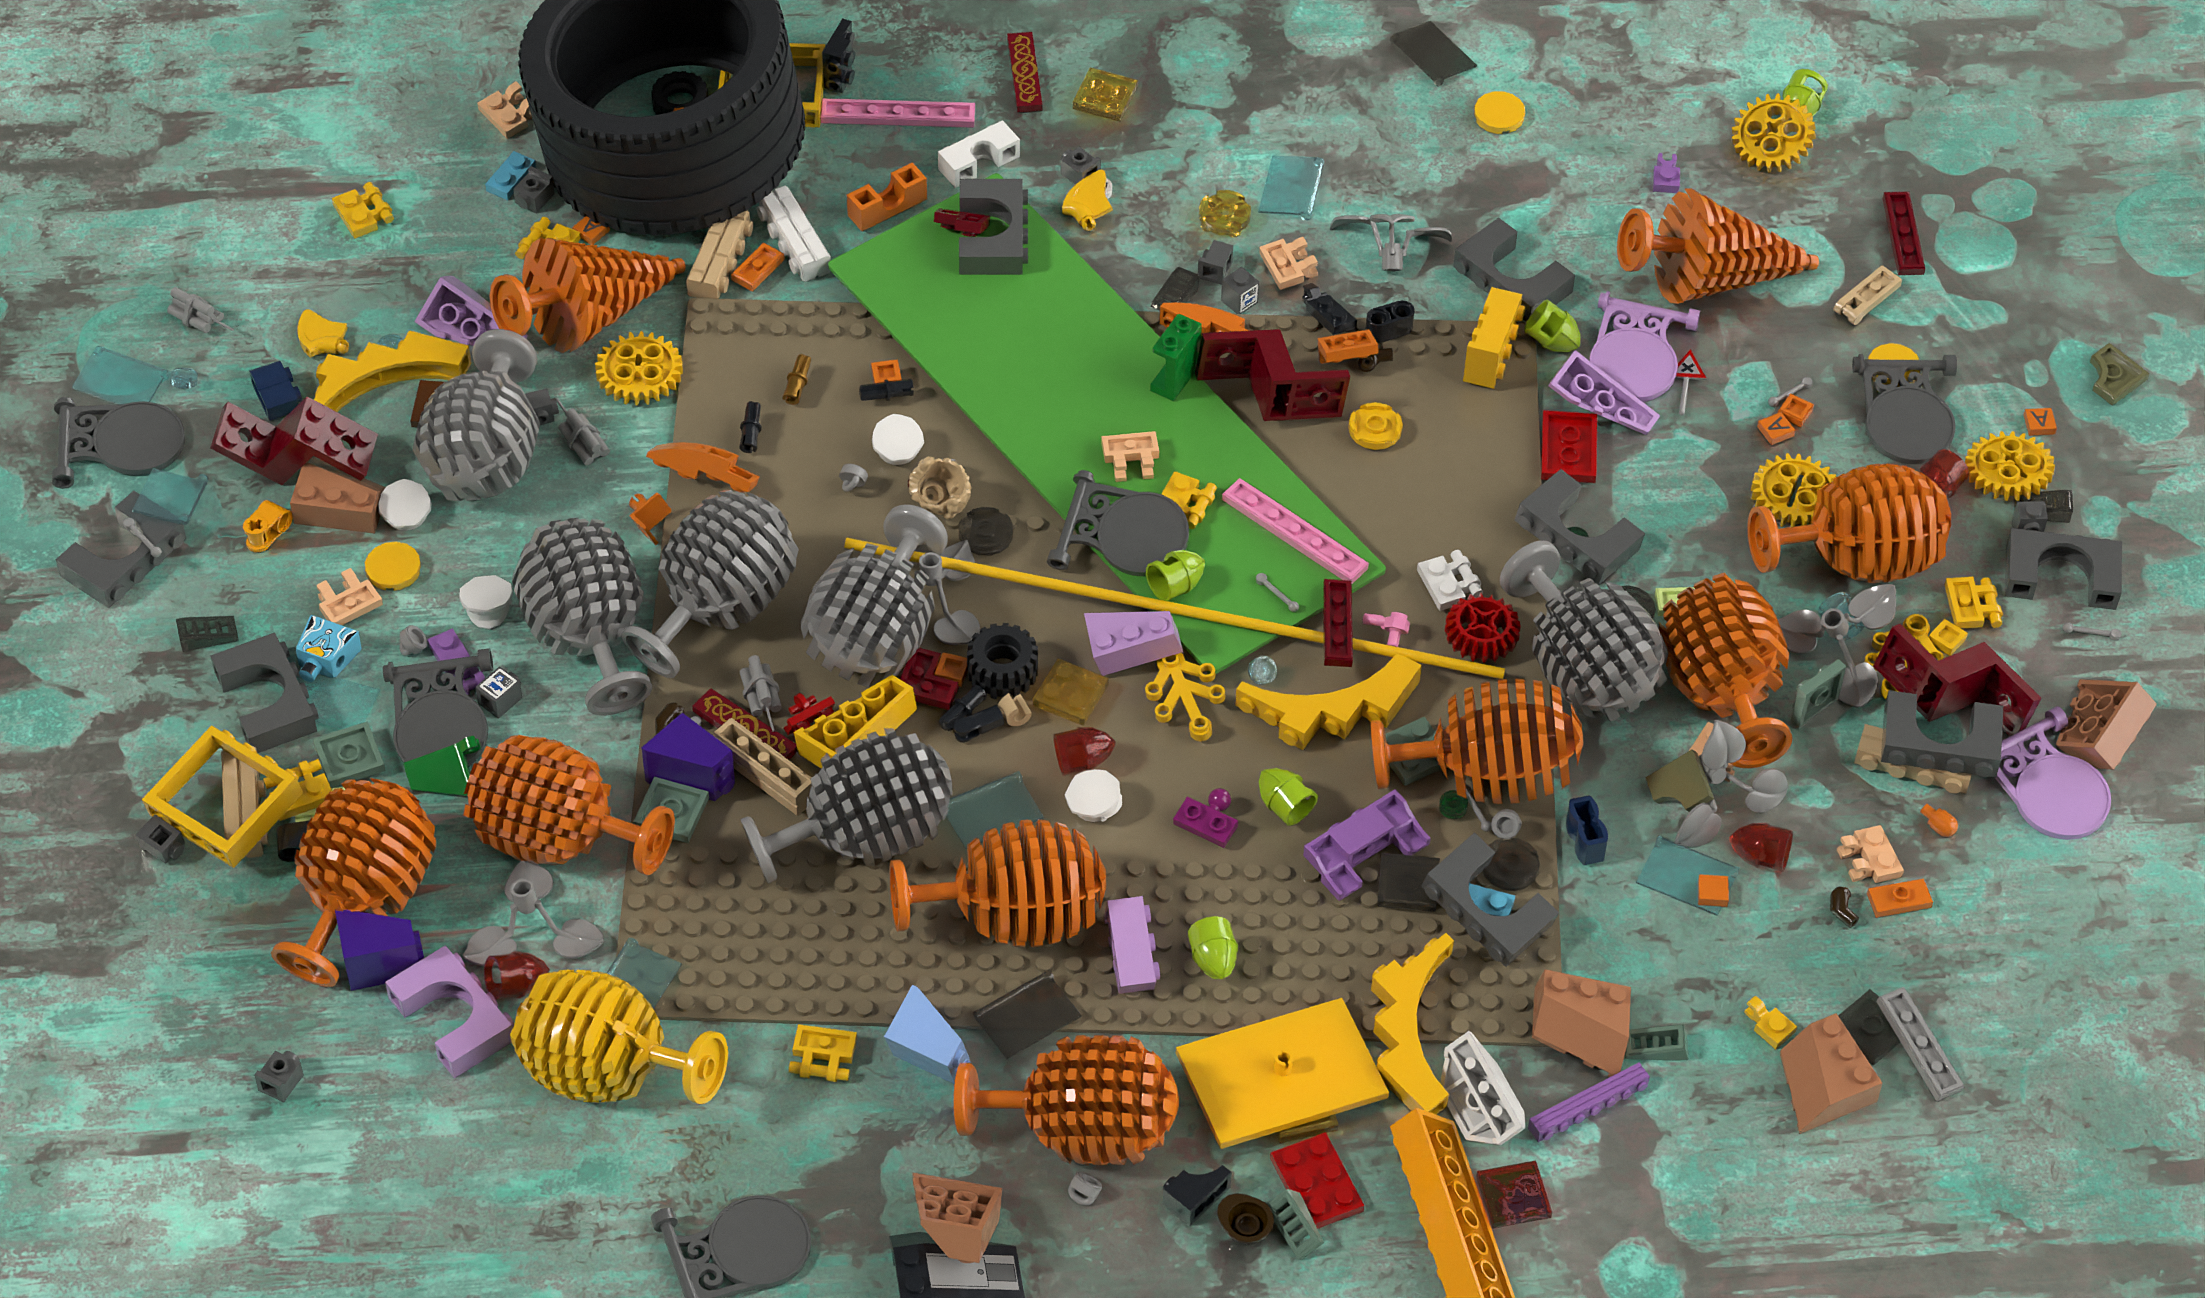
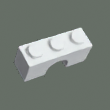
[938,120,1020,188]

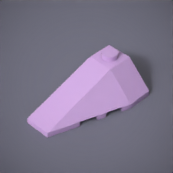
[415,275,528,346]
[1548,350,1660,435]

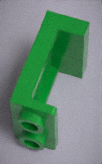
[1150,314,1202,401]

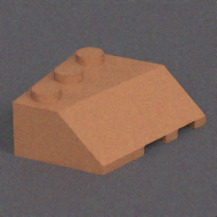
[290,457,386,534]
[2056,679,2157,770]
[1532,969,1631,1077]
[1780,1013,1883,1134]
[912,1173,1002,1263]

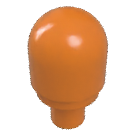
[1920,804,1958,837]

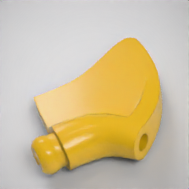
[1062,170,1113,231]
[297,309,349,358]

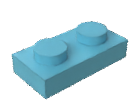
[485,151,536,200]
[1469,883,1515,916]

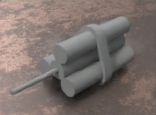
[167,287,234,333]
[555,398,610,465]
[740,655,782,732]

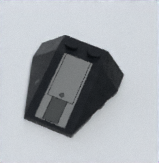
[889,1232,1025,1298]

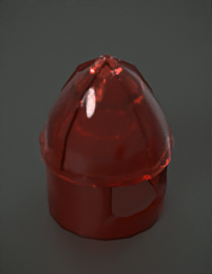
[1919,449,1969,498]
[1053,727,1116,776]
[1729,822,1793,872]
[484,951,550,1000]

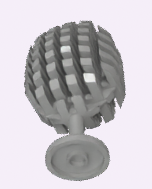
[413,329,540,501]
[621,490,799,678]
[801,505,948,687]
[512,518,652,716]
[1500,541,1668,722]
[740,728,952,884]

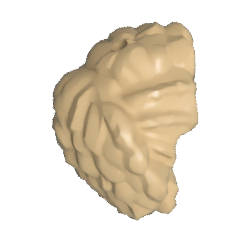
[909,456,972,519]

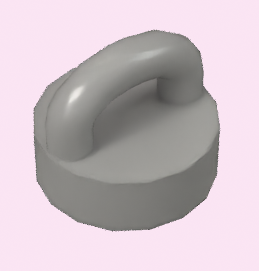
[839,464,868,492]
[400,625,427,656]
[1491,809,1522,839]
[1068,1172,1102,1206]

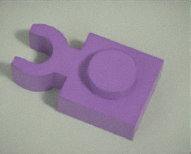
[1653,153,1680,193]

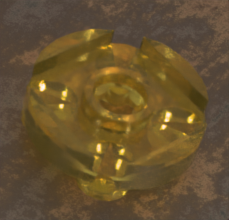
[1199,190,1251,237]

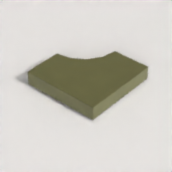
[2090,343,2150,406]
[1645,749,1714,812]

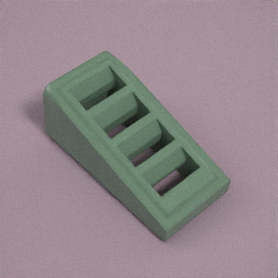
[1626,1024,1689,1061]
[1267,1189,1324,1260]

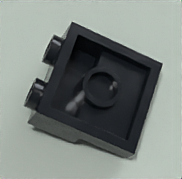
[822,18,856,94]

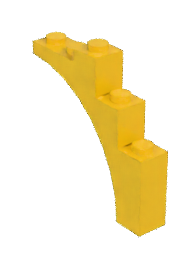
[314,330,471,412]
[1235,653,1422,750]
[1371,933,1454,1115]

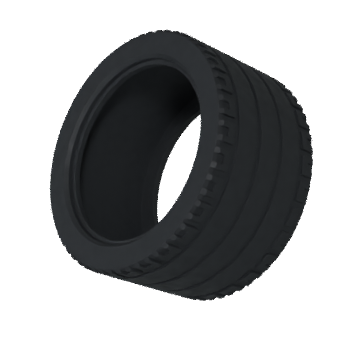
[518,0,805,235]

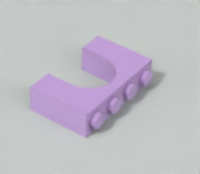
[385,945,514,1078]

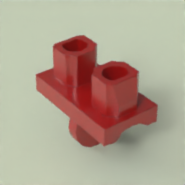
[783,693,835,735]

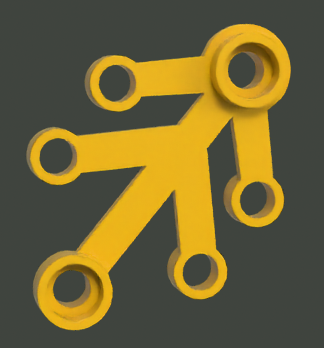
[1864,614,1944,699]
[1145,653,1226,742]

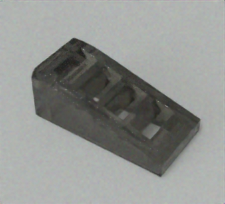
[1151,267,1200,311]
[2014,490,2073,523]
[176,616,239,652]

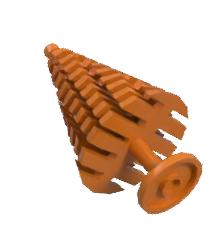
[1617,188,1819,304]
[490,238,686,353]

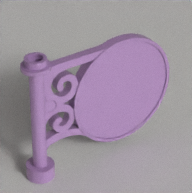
[1589,291,1700,402]
[1995,706,2111,840]

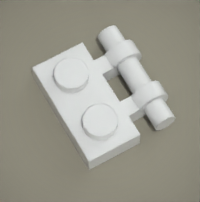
[1417,550,1483,611]

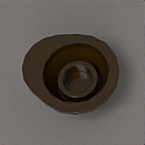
[1217,1193,1274,1245]

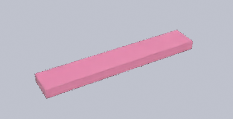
[821,98,975,128]
[1222,478,1369,584]

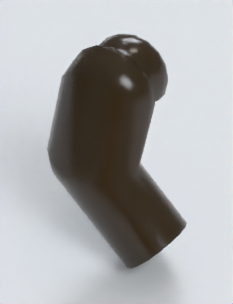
[1358,348,1393,372]
[655,703,685,735]
[1830,886,1859,928]

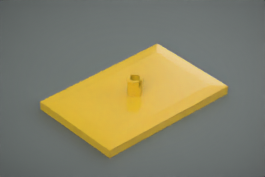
[1175,998,1389,1149]

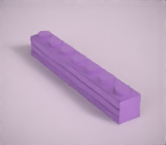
[1528,1063,1650,1142]

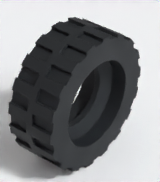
[651,71,708,115]

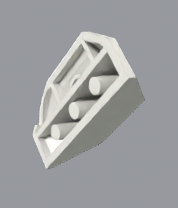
[1440,1031,1525,1145]

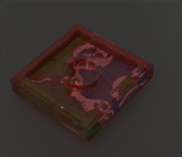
[1476,1160,1552,1229]

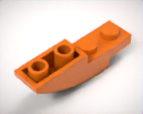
[1160,302,1249,336]
[646,442,760,493]

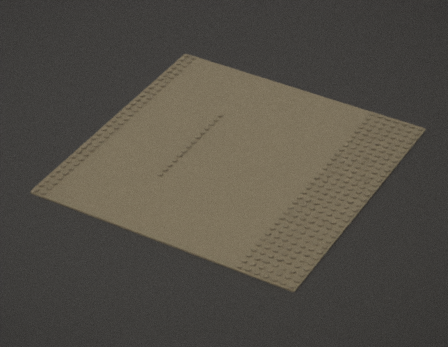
[614,298,1562,1047]

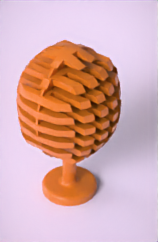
[1748,463,1951,583]
[1658,573,1792,768]
[1371,679,1584,804]
[463,735,675,875]
[271,778,436,987]
[889,820,1106,947]
[954,1035,1179,1165]

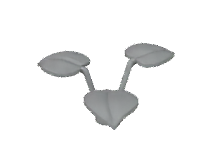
[1330,214,1452,271]
[914,540,980,645]
[1778,584,1896,708]
[1675,720,1788,847]
[463,861,604,966]

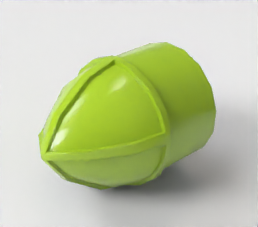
[1782,69,1828,116]
[1524,299,1580,352]
[1146,550,1205,601]
[1259,768,1318,826]
[1188,916,1238,979]

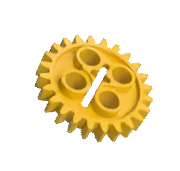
[1732,93,1816,173]
[595,331,683,406]
[1965,431,2055,501]
[1751,453,1836,527]

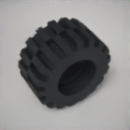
[967,623,1038,699]

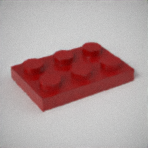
[1541,410,1597,483]
[1270,1132,1365,1229]

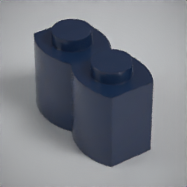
[249,361,303,421]
[1566,795,1608,865]

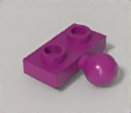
[1173,788,1238,848]

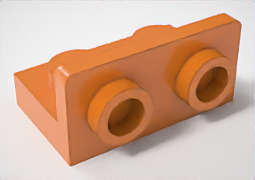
[1318,329,1378,364]

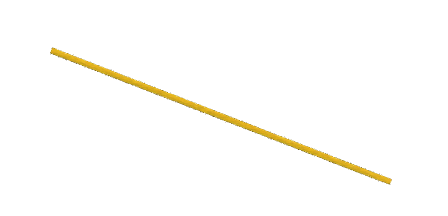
[844,538,1505,679]

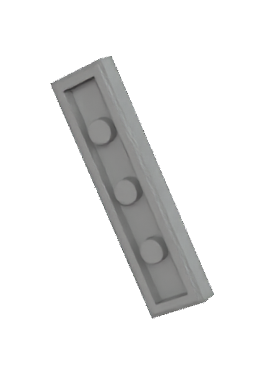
[1876,987,1965,1101]

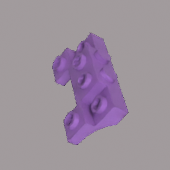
[1303,789,1431,901]

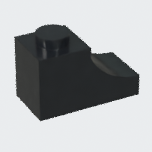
[1162,1165,1232,1226]

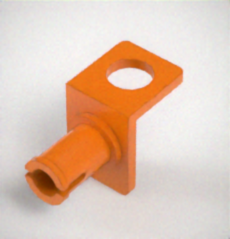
[629,493,672,546]

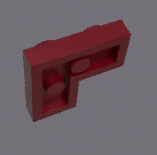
[934,208,991,237]
[900,647,959,710]

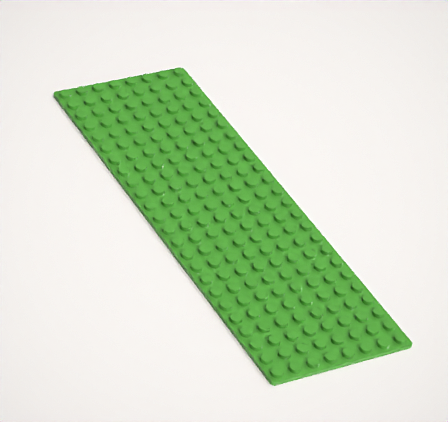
[828,173,1386,674]

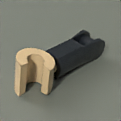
[954,693,1032,743]

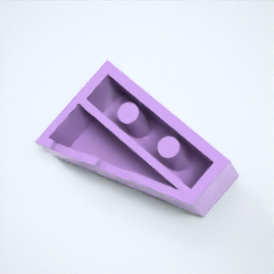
[1084,611,1183,676]
[1104,896,1160,994]

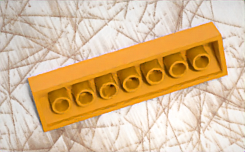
[1390,1108,1515,1298]

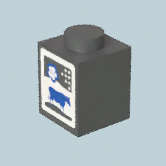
[1221,267,1259,314]
[476,666,522,719]

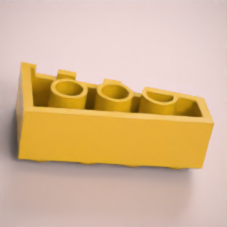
[794,675,917,768]

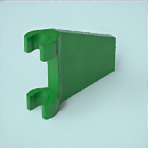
[403,735,482,797]

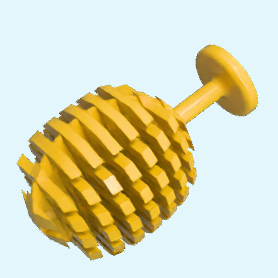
[510,970,728,1104]

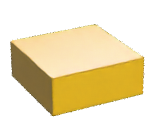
[1929,619,1968,656]

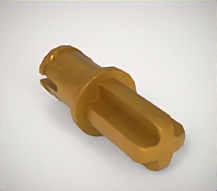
[782,354,811,405]

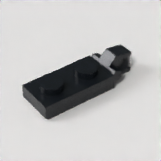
[1302,283,1357,335]

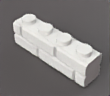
[757,185,831,282]

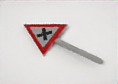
[1676,349,1707,416]

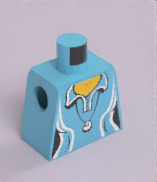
[296,615,362,682]

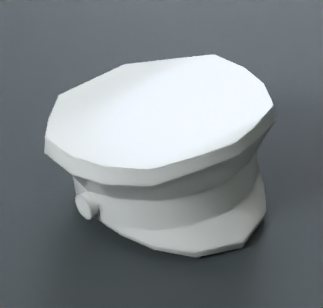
[872,414,924,465]
[378,479,431,531]
[459,575,513,630]
[1065,769,1122,822]

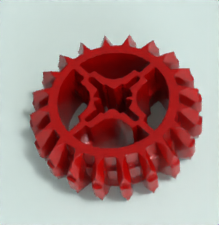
[1444,593,1521,663]

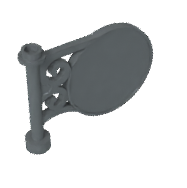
[1852,354,1957,464]
[52,397,185,489]
[1046,470,1189,576]
[383,648,493,766]
[651,1195,811,1298]

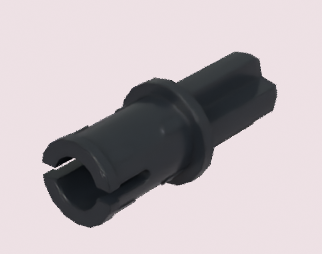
[859,379,914,401]
[739,401,762,453]
[939,685,987,731]

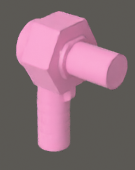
[1363,612,1410,647]

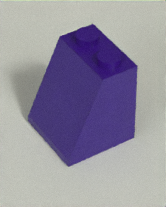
[641,713,735,801]
[335,909,424,991]

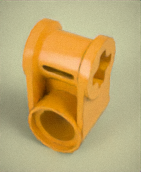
[243,500,293,552]

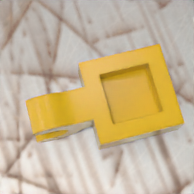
[1744,996,1797,1050]

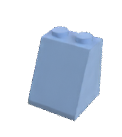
[884,985,971,1084]

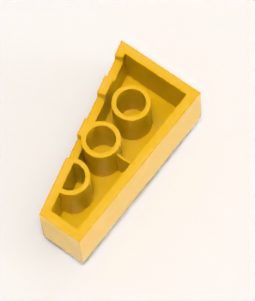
[1463,287,1525,389]

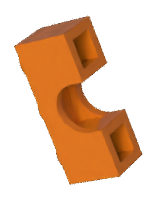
[847,162,927,232]

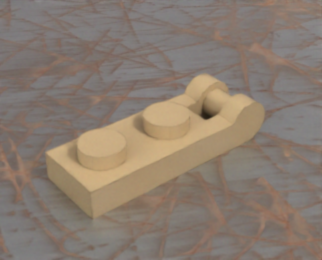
[1834,265,1902,325]

